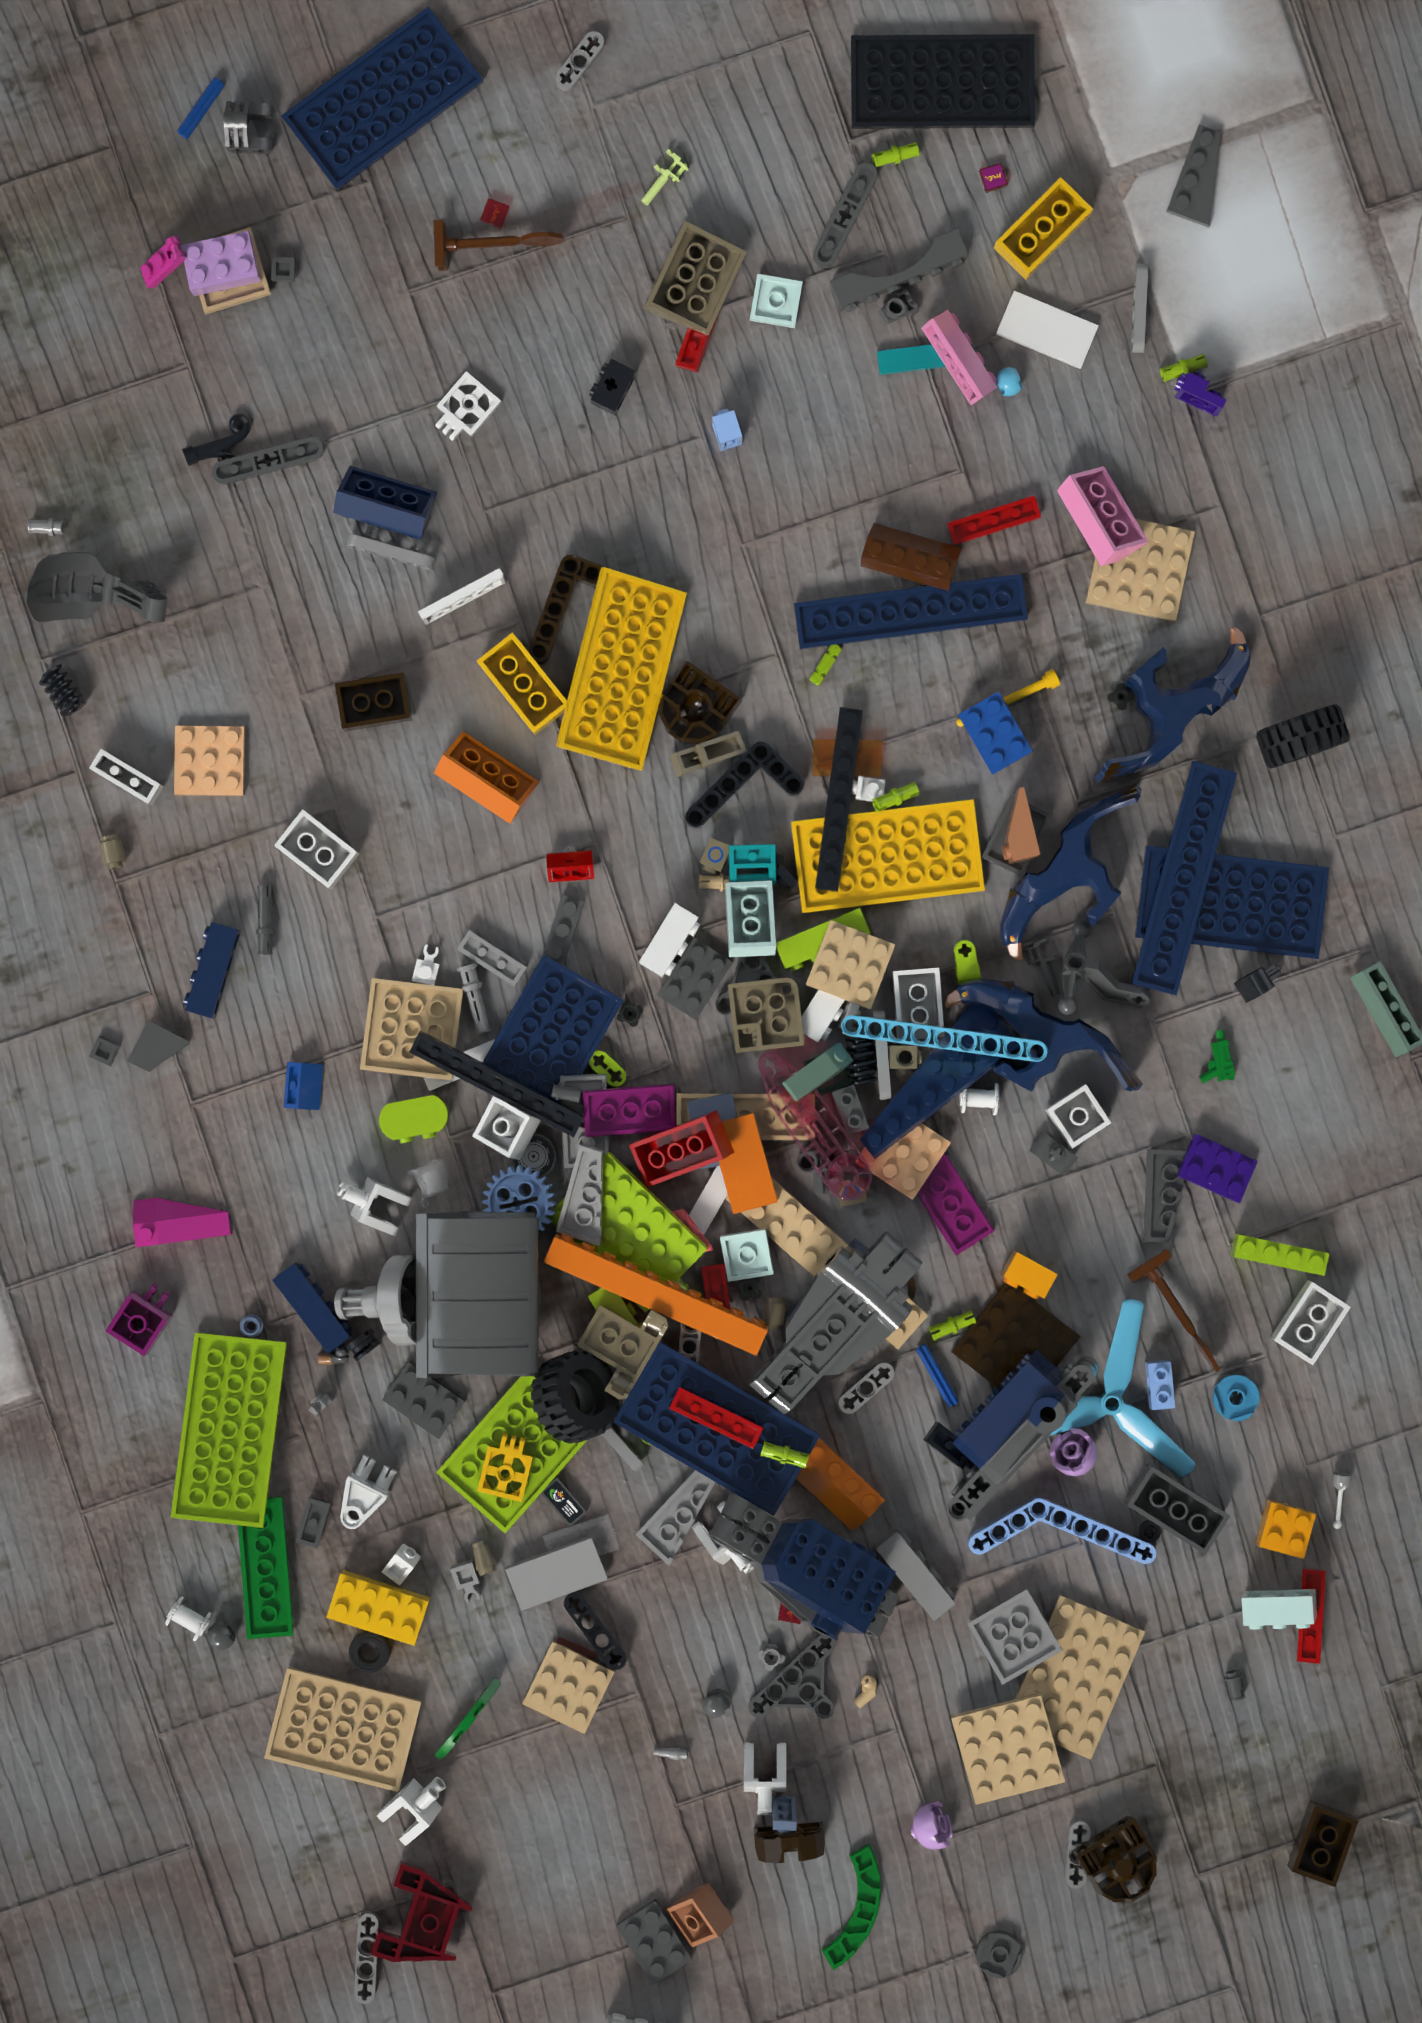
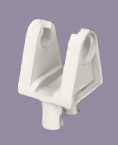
[337,1177,413,1236]
[340,1455,397,1529]
[691,1501,754,1574]
[744,1742,786,1815]
[376,1777,446,1846]

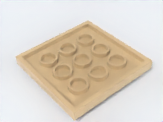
[1085,519,1195,622]
[360,978,464,1081]
[951,1693,1065,1805]

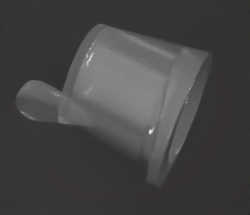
[407,1158,452,1209]

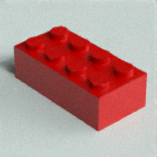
[629,1110,735,1187]

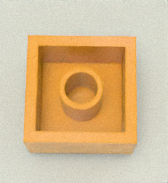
[1000,1250,1058,1300]
[1255,1499,1316,1559]

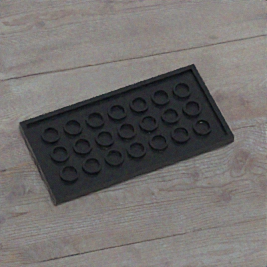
[851,34,1035,129]

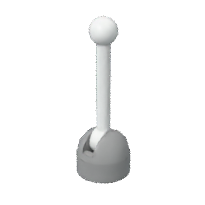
[1333,1472,1352,1529]

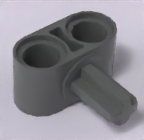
[1029,1132,1078,1176]
[796,1149,841,1195]

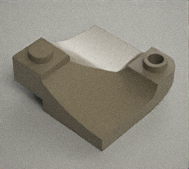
[728,978,805,1053]

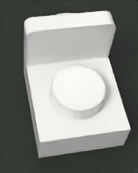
[851,776,885,802]
[838,1001,861,1038]
[382,1544,421,1586]

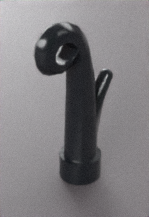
[182,414,251,466]

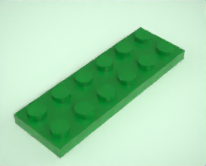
[238,1496,294,1639]

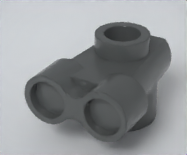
[879,289,919,325]

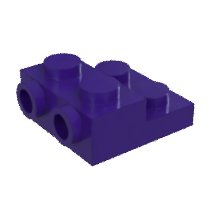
[1174,372,1226,417]

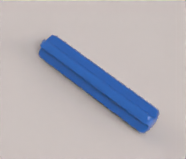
[177,78,224,139]
[916,1344,959,1407]

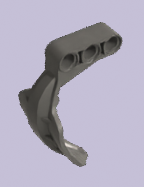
[24,552,167,622]

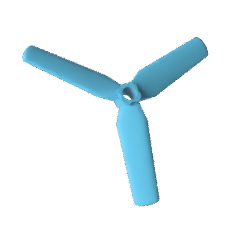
[1050,1299,1196,1478]

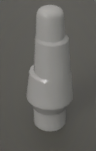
[653,1747,688,1760]

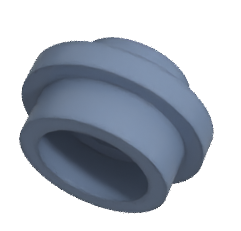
[240,1314,263,1337]

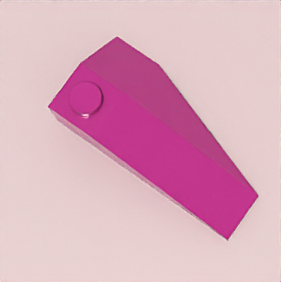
[133,1198,231,1247]

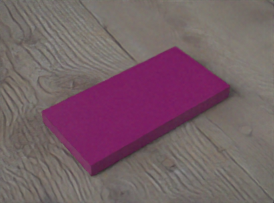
[582,1083,676,1137]
[917,1153,994,1255]

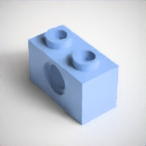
[712,409,742,451]
[1145,1360,1175,1410]

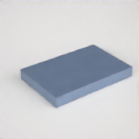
[687,1092,737,1169]

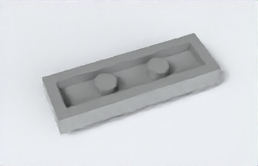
[457,930,527,987]

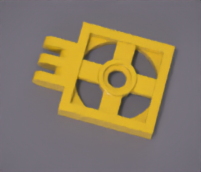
[477,1433,533,1502]

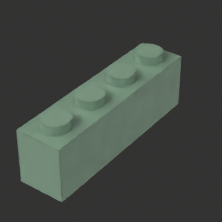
[1350,961,1422,1057]

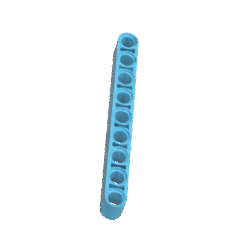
[841,1015,1048,1062]

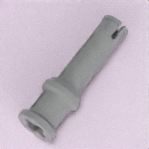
[457,963,491,1034]

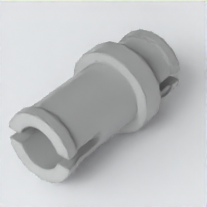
[27,518,65,536]

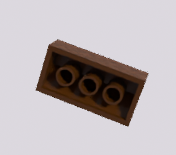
[861,523,962,591]

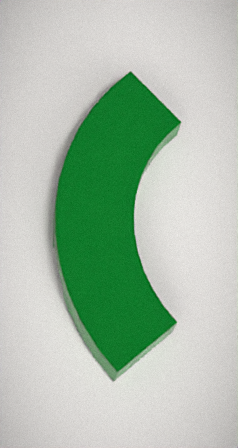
[435,1678,501,1760]

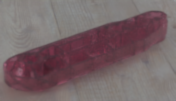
[758,1052,872,1201]

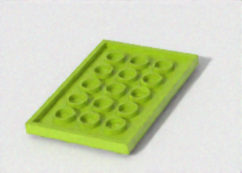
[548,1151,708,1313]
[436,1376,587,1533]

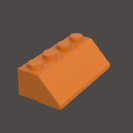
[434,731,539,823]
[796,1437,885,1531]

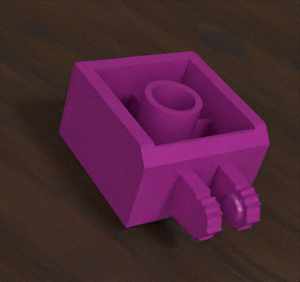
[105,1283,173,1356]

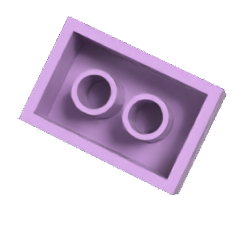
[180,231,261,296]

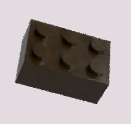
[335,672,413,731]
[1287,1800,1359,1887]

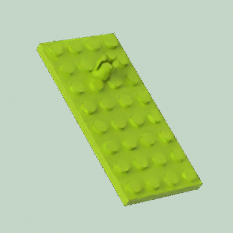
[170,1333,287,1528]

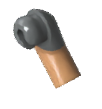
[318,1347,349,1365]

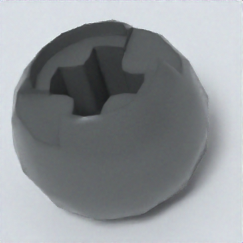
[206,1621,236,1651]
[702,1689,731,1718]

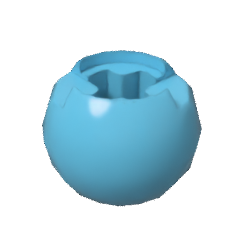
[995,367,1023,397]

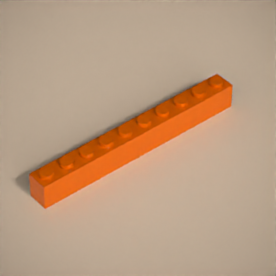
[544,1233,768,1356]

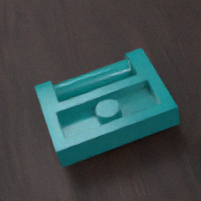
[729,843,776,885]

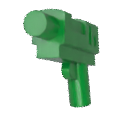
[1198,1030,1236,1084]

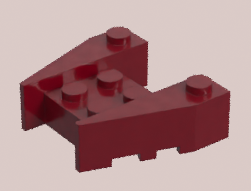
[370,1861,473,1962]

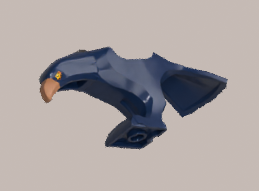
[1093,627,1251,784]
[1000,783,1142,961]
[945,979,1143,1092]

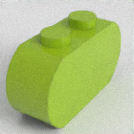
[379,1095,449,1144]

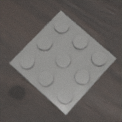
[967,1589,1063,1685]

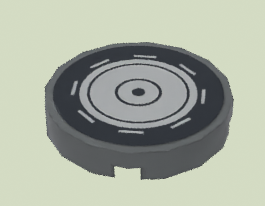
[511,1133,557,1178]

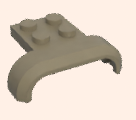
[577,1304,668,1399]

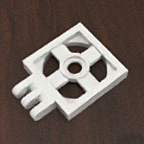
[435,371,502,441]

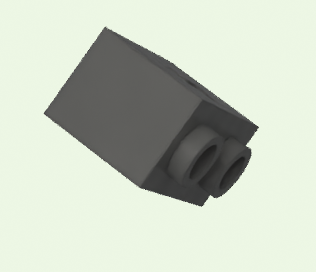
[831,1085,869,1136]

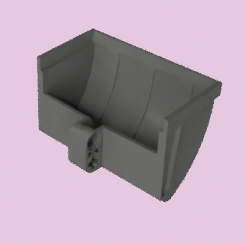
[416,1211,542,1378]

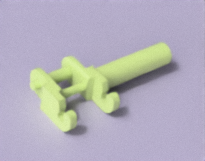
[641,149,689,206]

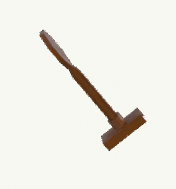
[433,219,565,271]
[1127,1249,1220,1373]

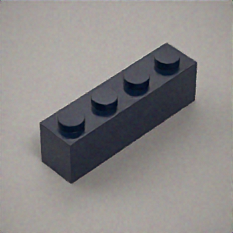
[183,922,241,1019]
[272,1262,352,1353]

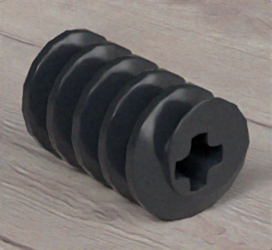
[39,664,87,717]
[846,1037,878,1085]

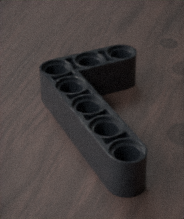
[685,742,804,829]

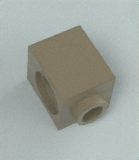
[888,1046,922,1069]

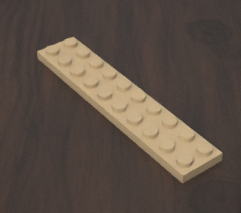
[725,1177,929,1349]

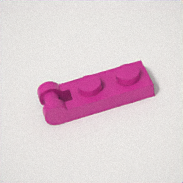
[140,236,186,288]

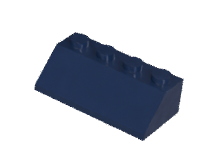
[333,466,437,539]

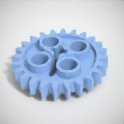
[482,1165,557,1231]

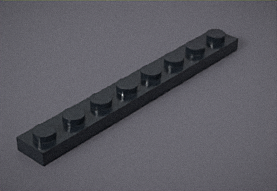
[815,707,863,892]
[409,1031,585,1138]

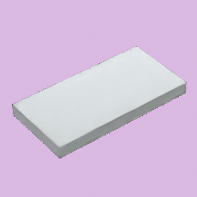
[996,291,1099,369]
[418,568,506,625]

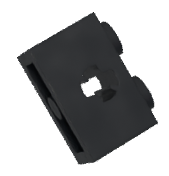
[589,359,636,416]

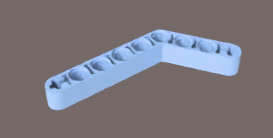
[967,1496,1156,1564]

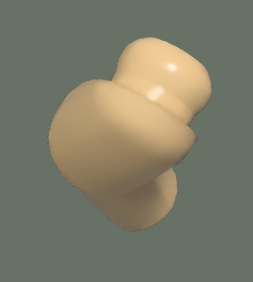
[853,1675,877,1709]

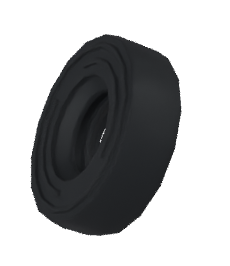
[349,1631,390,1673]

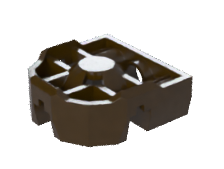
[659,661,742,744]
[1072,1816,1157,1902]
[754,1821,825,1863]

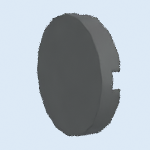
[976,1930,1023,1979]

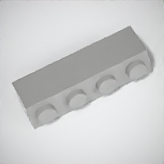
[875,1529,955,1621]

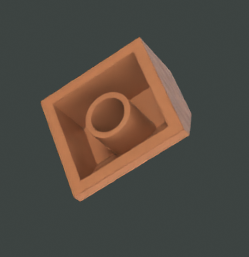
[665,1883,734,1948]

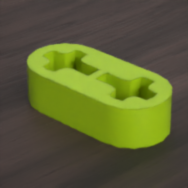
[589,1051,627,1087]

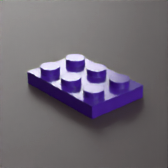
[1176,1134,1258,1203]

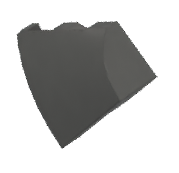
[127,1020,190,1072]

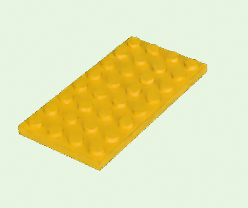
[556,567,687,771]
[791,799,985,913]

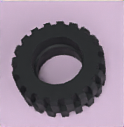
[1256,704,1350,769]
[531,1350,619,1444]

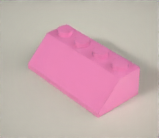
[921,310,998,405]
[1057,466,1149,566]

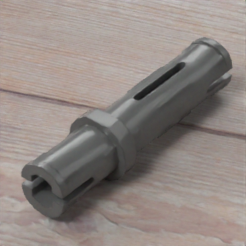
[256,885,274,955]

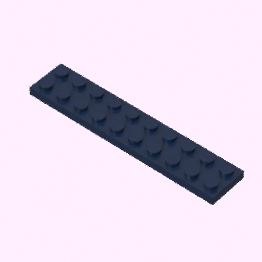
[794,574,1028,650]
[1131,761,1237,996]

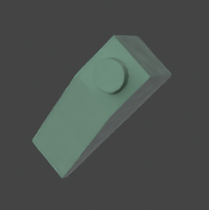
[782,1042,854,1102]

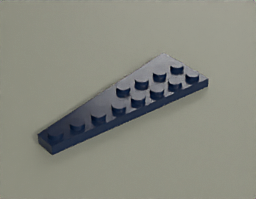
[860,1004,1020,1159]

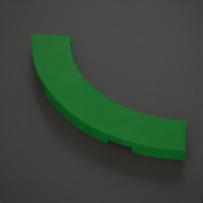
[822,1843,881,1970]

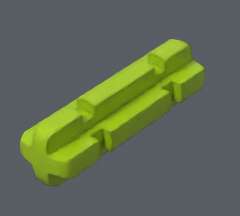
[810,644,842,686]

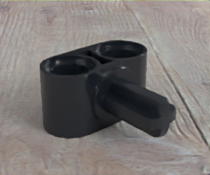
[1234,964,1281,1003]

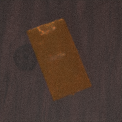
[811,739,883,777]

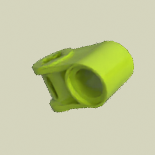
[953,940,981,985]

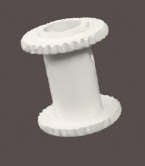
[959,1083,1000,1115]
[165,1596,212,1641]

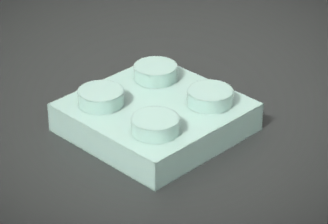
[750,274,803,328]
[720,1228,774,1282]

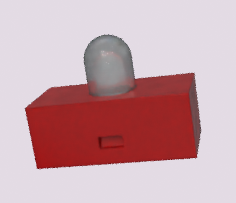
[546,845,595,883]

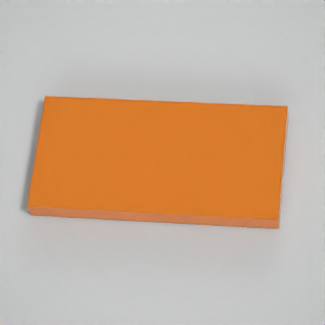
[719,1113,778,1214]

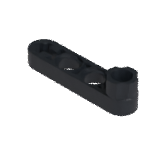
[564,1593,628,1670]

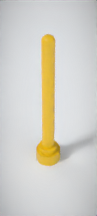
[956,669,1061,727]

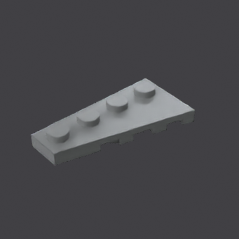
[556,1144,604,1246]
[635,1470,715,1566]

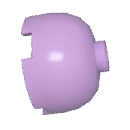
[1049,1428,1097,1476]
[911,1801,953,1850]

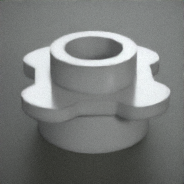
[757,1643,785,1671]

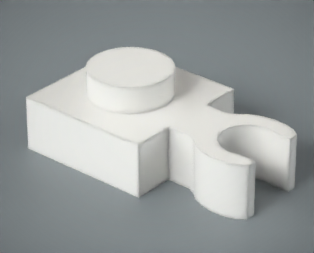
[412,944,440,986]

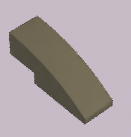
[669,730,747,778]

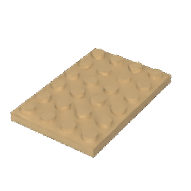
[1015,1594,1145,1760]
[264,1667,422,1792]

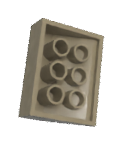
[643,221,747,335]

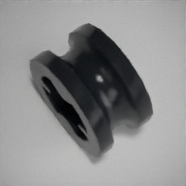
[1139,1520,1161,1542]

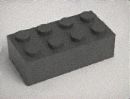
[1124,1463,1230,1555]

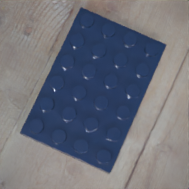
[482,954,624,1103]

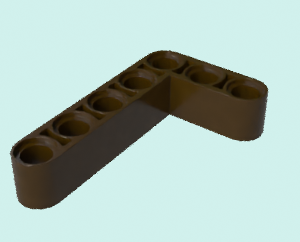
[529,555,614,664]

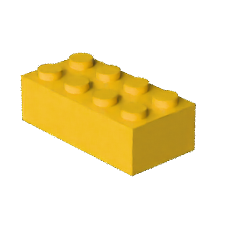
[994,177,1093,280]
[477,632,567,735]
[326,1570,431,1646]

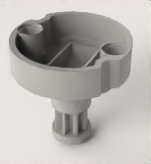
[334,1254,416,1346]

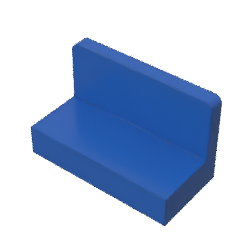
[284,1062,323,1110]

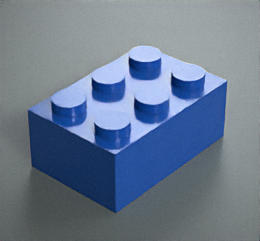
[958,691,1033,775]

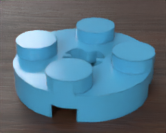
[1212,1374,1260,1421]

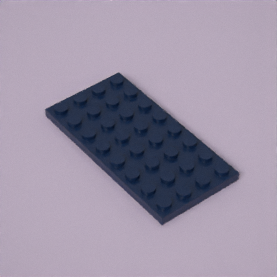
[282,7,484,191]
[1135,846,1329,959]
[613,1341,821,1516]

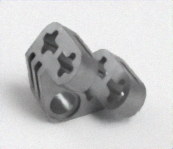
[224,101,273,154]

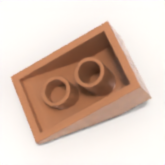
[1001,787,1040,864]

